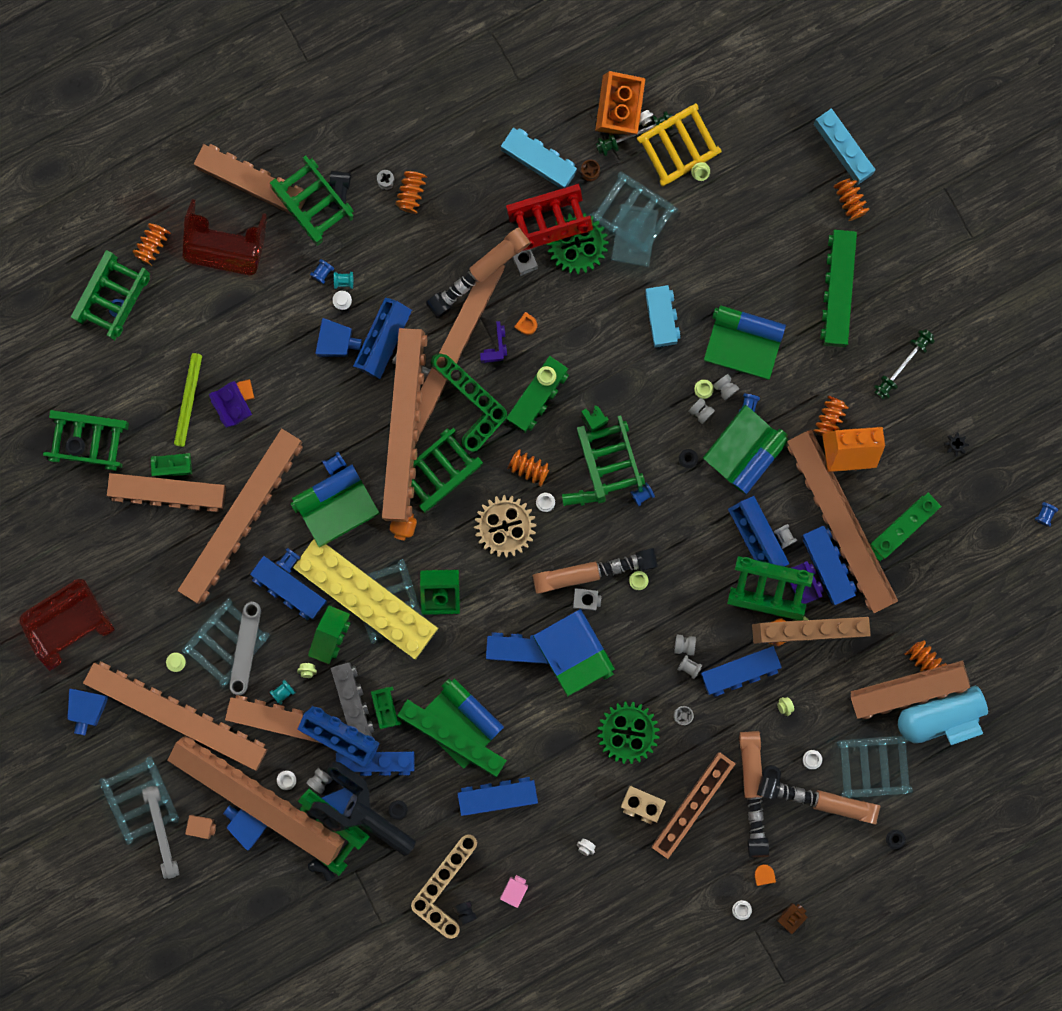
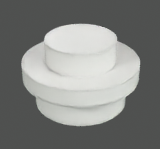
[639,110,654,127]
[333,291,352,310]
[536,493,555,512]
[803,750,822,769]
[277,771,296,790]
[577,839,596,856]
[732,900,752,920]

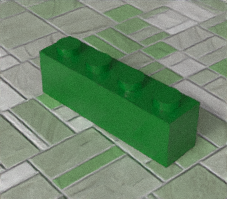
[506,356,569,433]

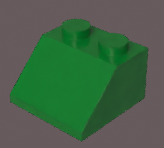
[420,570,460,615]

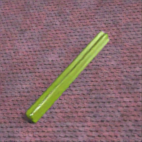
[174,353,202,447]

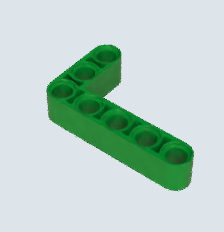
[431,353,507,451]

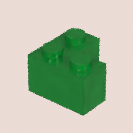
[308,606,351,664]

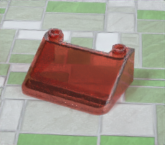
[19,579,115,671]

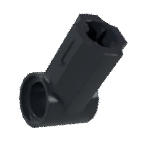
[328,171,351,210]

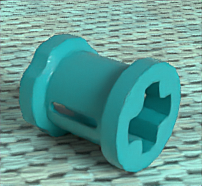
[334,272,354,289]
[270,680,295,705]

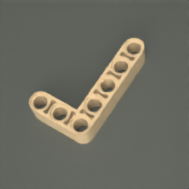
[411,834,477,939]

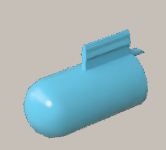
[898,685,988,745]

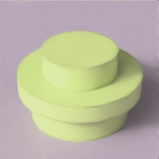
[691,162,710,181]
[537,366,556,386]
[694,380,713,399]
[629,571,648,590]
[166,653,186,672]
[297,663,317,678]
[777,697,794,716]

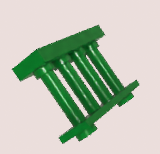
[269,156,354,246]
[71,250,150,341]
[43,410,129,471]
[577,415,645,504]
[411,428,483,513]
[870,492,942,562]
[727,556,814,621]
[298,789,370,876]

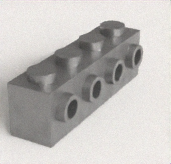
[331,662,374,736]

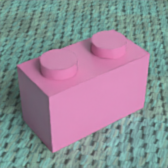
[500,875,528,908]

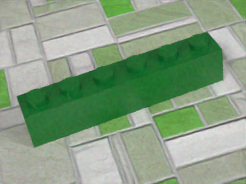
[820,230,857,347]
[397,699,507,778]

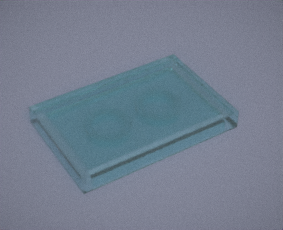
[611,204,658,267]

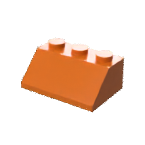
[595,71,645,135]
[822,427,885,472]

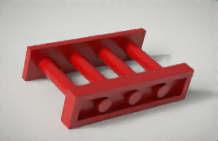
[506,184,593,251]

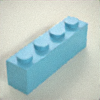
[814,108,875,185]
[501,128,577,189]

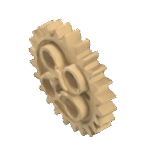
[474,495,536,558]

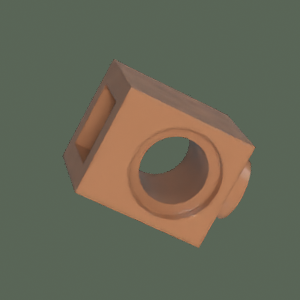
[185,815,216,839]

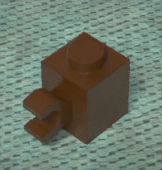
[776,903,808,934]

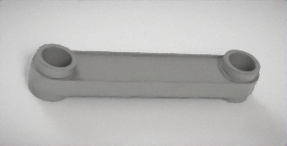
[230,602,261,695]
[142,786,179,879]

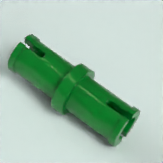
[562,490,598,506]

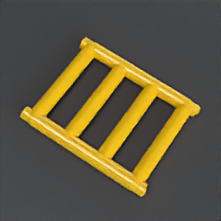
[636,103,722,187]

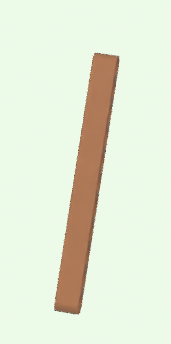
[415,265,505,445]

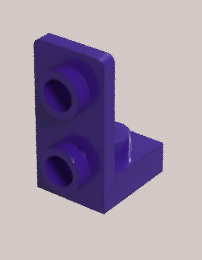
[480,321,507,363]

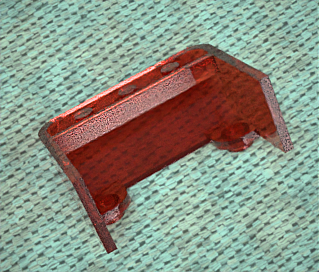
[183,199,267,275]

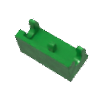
[581,405,609,432]
[151,453,192,478]
[371,686,402,729]

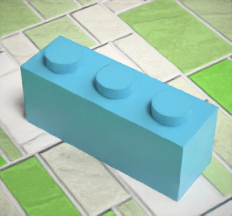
[645,285,680,348]

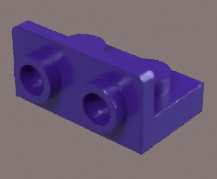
[209,381,252,428]
[789,561,824,604]

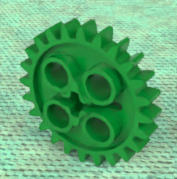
[547,213,608,275]
[597,702,660,764]

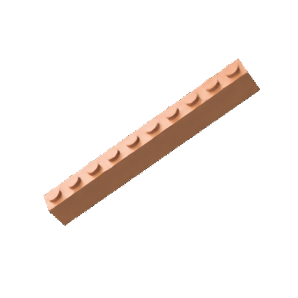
[382,328,427,522]
[178,429,303,604]
[787,430,898,613]
[83,661,268,770]
[168,736,345,865]

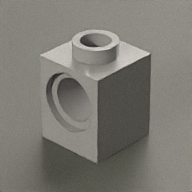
[512,249,538,276]
[573,589,601,611]

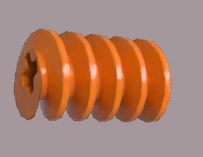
[395,171,427,214]
[833,178,870,221]
[132,223,171,266]
[813,396,849,437]
[507,449,550,487]
[904,640,947,672]

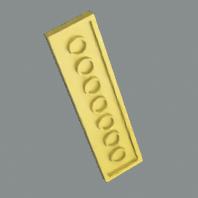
[293,539,439,659]

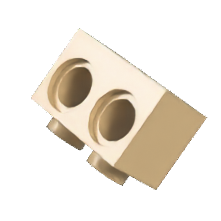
[621,786,666,824]

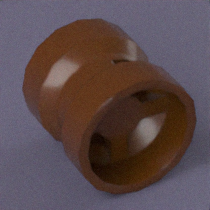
[581,159,600,182]

